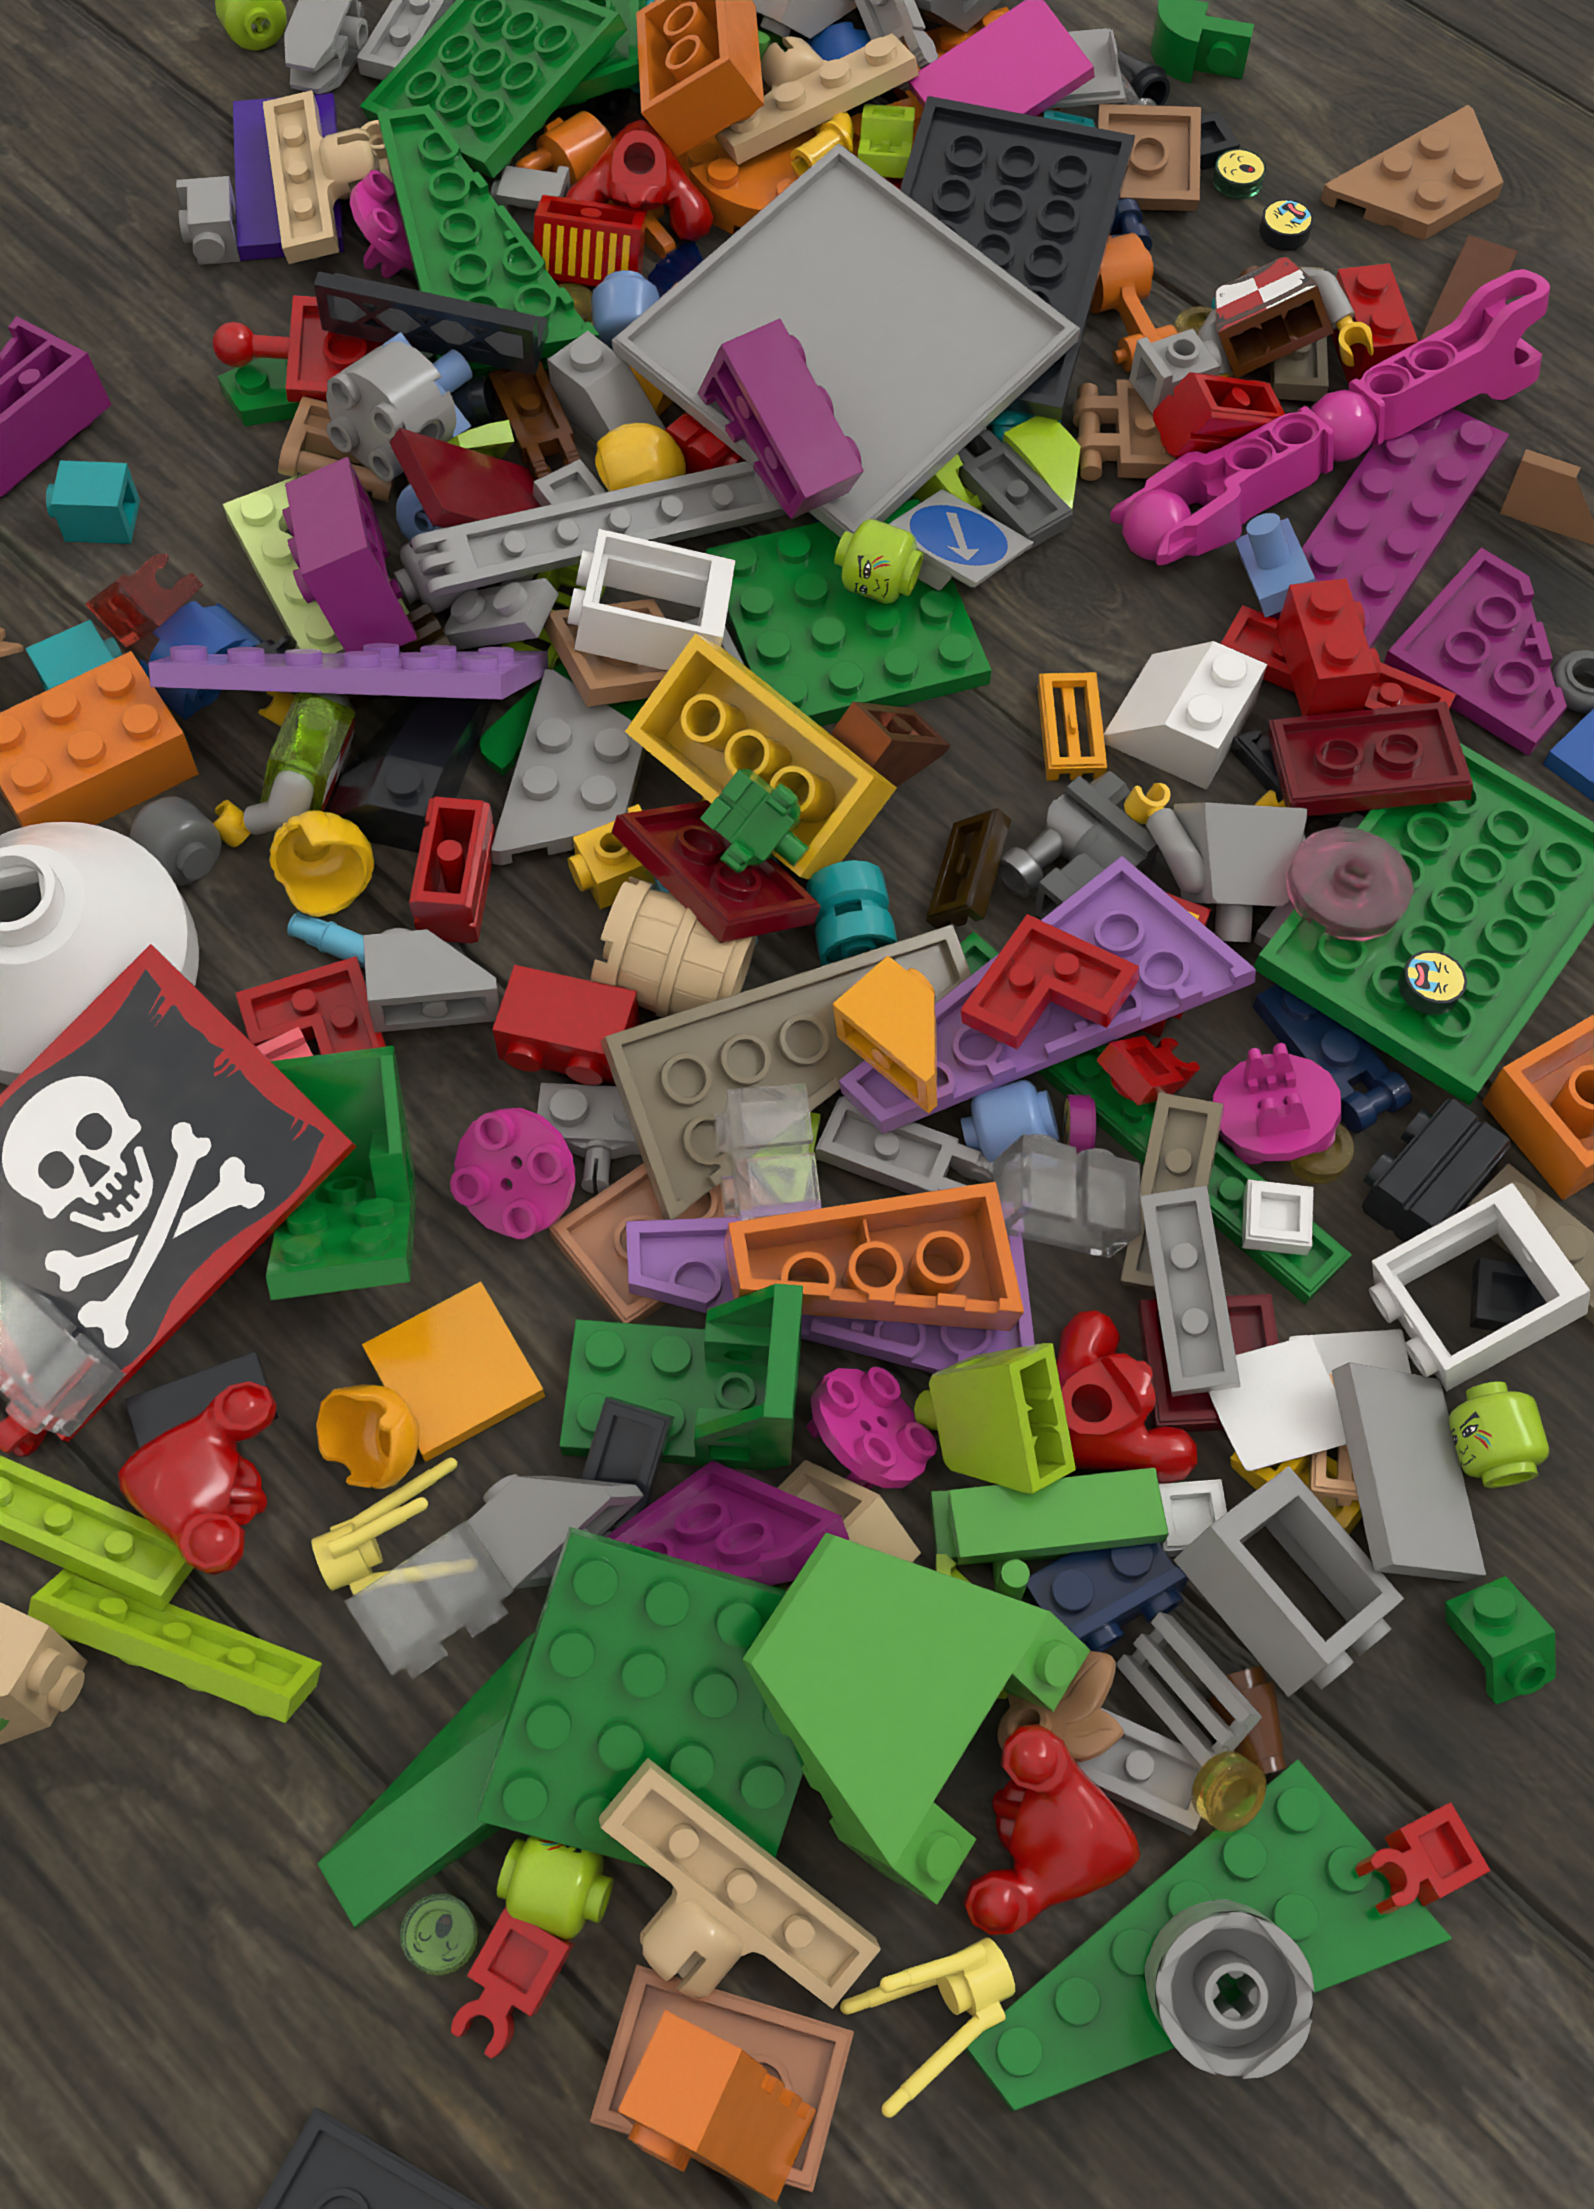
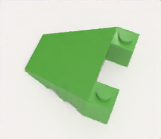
[742,1532,1090,1904]

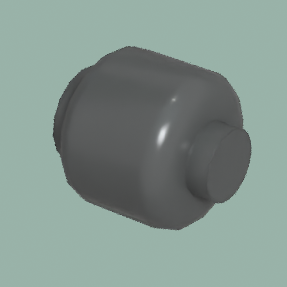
[129,796,222,887]

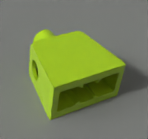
[914,1343,1076,1494]

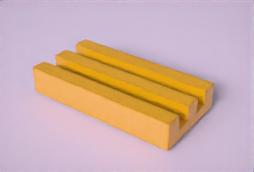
[1037,672,1107,781]

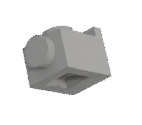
[491,166,571,240]
[176,176,240,265]
[1129,328,1221,414]

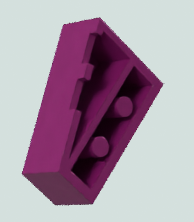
[0,316,112,497]
[697,318,864,520]
[282,457,417,652]

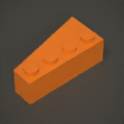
[724,1181,1024,1331]
[617,2010,817,2202]

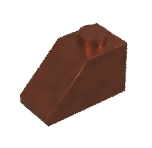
[830,702,951,787]

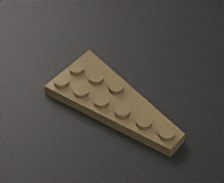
[600,924,971,1220]

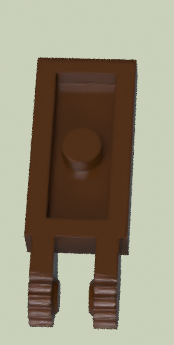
[487,361,580,481]

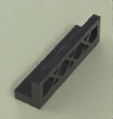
[314,272,549,375]

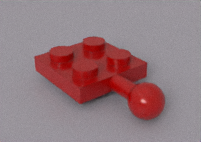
[212,295,384,402]

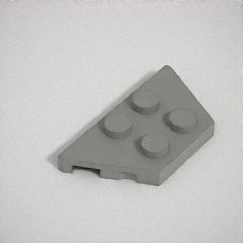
[491,669,646,865]

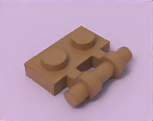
[1072,380,1176,481]

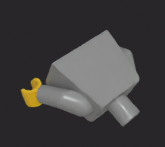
[1124,783,1312,942]

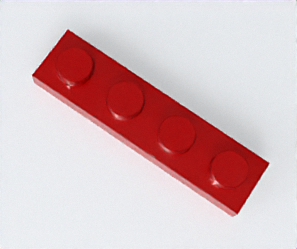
[1221,605,1456,710]

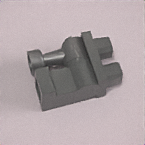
[997,771,1160,919]

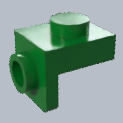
[1445,1576,1556,1704]

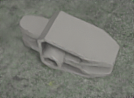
[284,0,368,94]

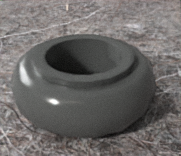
[1551,650,1594,714]

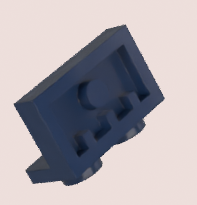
[1024,1543,1189,1652]

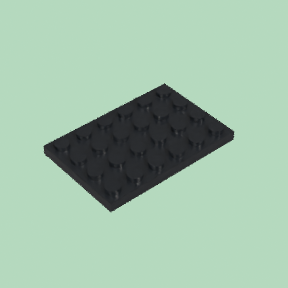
[900,96,1135,420]

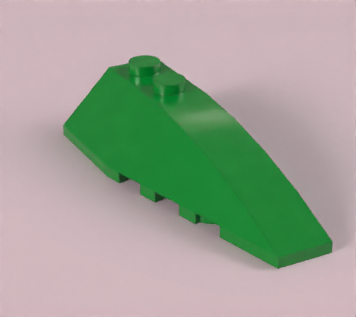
[317,1632,535,1929]

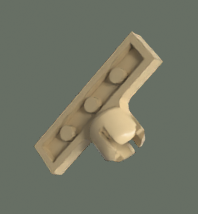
[715,33,919,165]
[263,90,380,264]
[599,1758,881,2009]

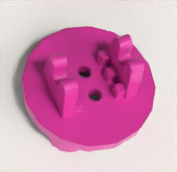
[349,170,414,278]
[1213,1043,1341,1164]
[450,1108,576,1239]
[806,1367,937,1489]

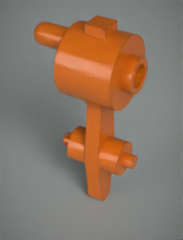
[515,111,676,258]
[1090,233,1181,372]

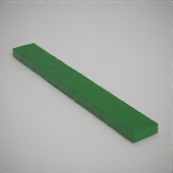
[960,932,1352,1305]

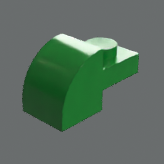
[1151,0,1254,84]

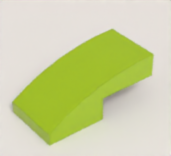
[858,104,915,178]

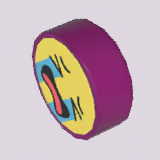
[1063,1095,1096,1158]

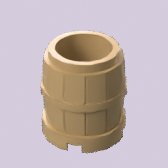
[591,876,757,1018]

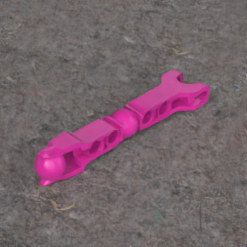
[1110,269,1550,565]

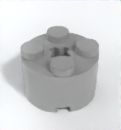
[1144,1899,1314,2079]

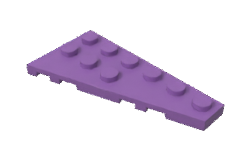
[149,643,548,699]
[839,856,1256,1134]
[626,1206,1035,1374]

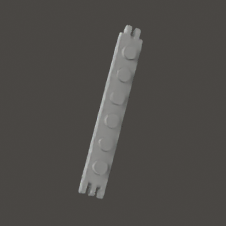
[411,461,787,597]

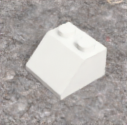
[1104,641,1267,790]

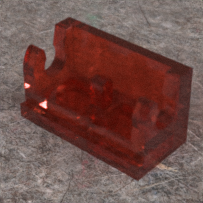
[85,554,203,648]

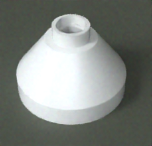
[0,822,199,1085]

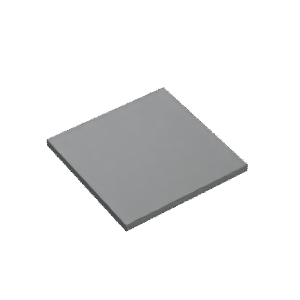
[612,143,1080,538]

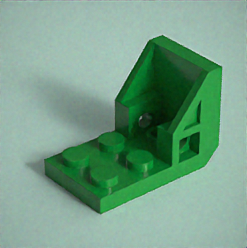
[266,1046,417,1300]
[560,1284,803,1471]

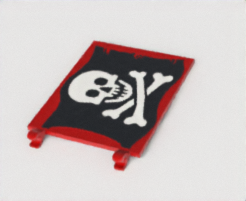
[0,944,357,1457]

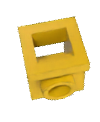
[568,804,655,910]

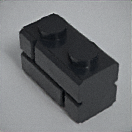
[1361,1099,1511,1243]

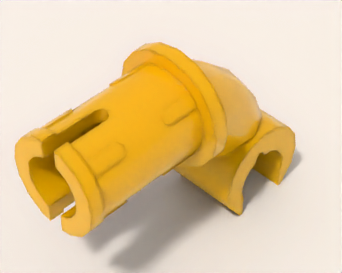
[790,111,854,177]

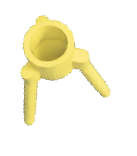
[311,1457,477,1598]
[840,1938,1015,2118]

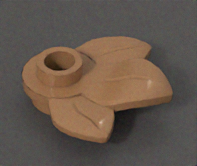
[997,1651,1124,1762]

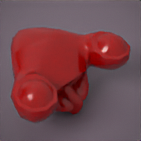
[565,119,714,241]
[1056,1310,1198,1484]
[118,1381,277,1575]
[963,1724,1141,1935]

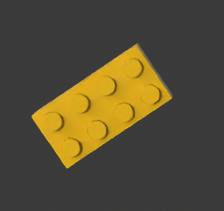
[625,633,897,880]

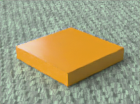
[362,1282,545,1462]

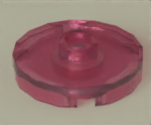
[1286,827,1414,941]

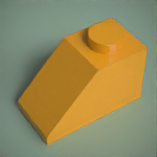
[832,956,937,1114]

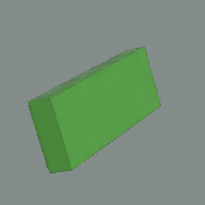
[947,1468,1169,1565]

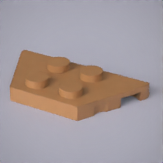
[1321,105,1504,241]

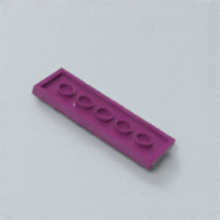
[1261,408,1509,648]

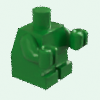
[700,769,810,873]

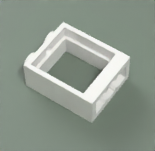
[567,529,735,671]
[1369,1183,1590,1392]

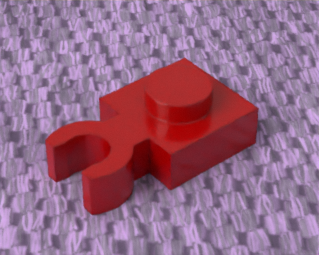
[1096,1036,1200,1106]
[1355,1802,1491,1914]
[451,1907,575,2059]

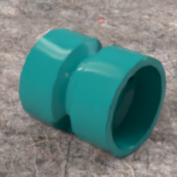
[806,860,898,966]

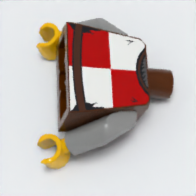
[1198,257,1374,378]

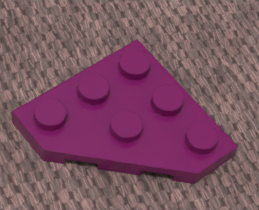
[1384,547,1567,756]
[552,1461,850,1585]

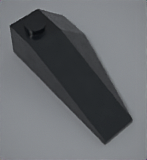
[324,696,494,853]

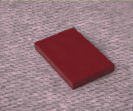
[389,428,541,528]
[1267,702,1473,816]
[611,800,821,943]

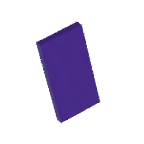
[233,93,345,260]

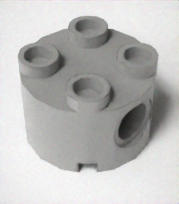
[326,342,457,482]

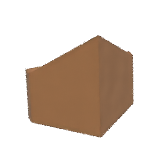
[1500,449,1594,545]

